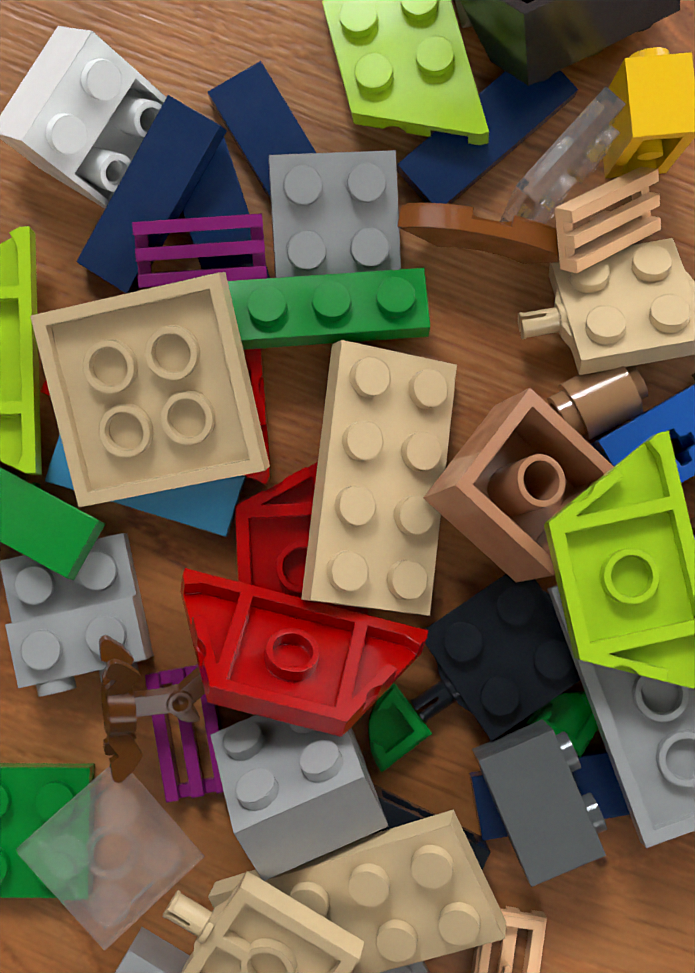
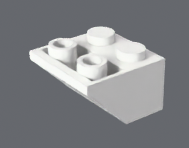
[0,26,166,208]

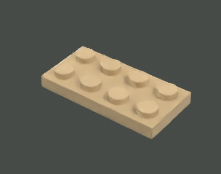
[301,340,457,616]
[208,809,506,973]

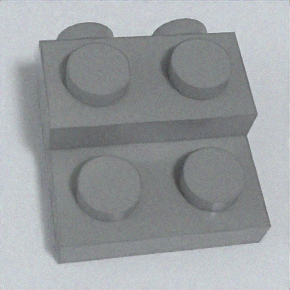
[0,533,154,697]

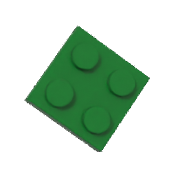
[0,763,95,898]

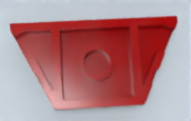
[235,462,368,615]
[180,568,428,737]

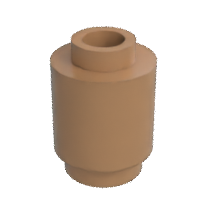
[547,366,648,441]

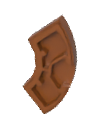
[397,203,559,264]

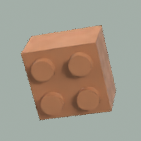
[423,388,614,583]

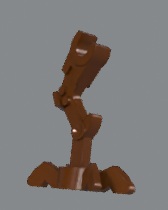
[99,635,205,783]

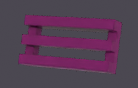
[132,213,267,288]
[145,664,224,803]

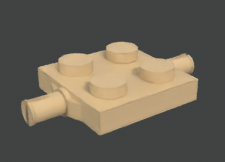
[518,238,695,375]
[162,871,364,973]

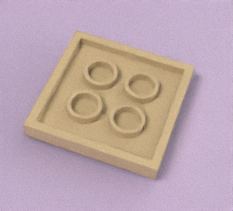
[30,272,270,507]

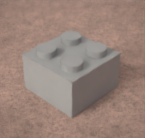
[211,715,389,881]

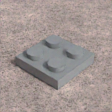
[268,150,401,278]

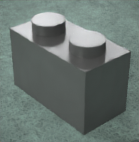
[472,719,607,887]

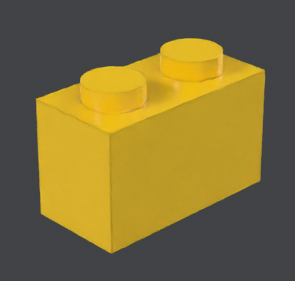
[598,47,695,178]

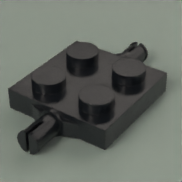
[410,574,581,741]

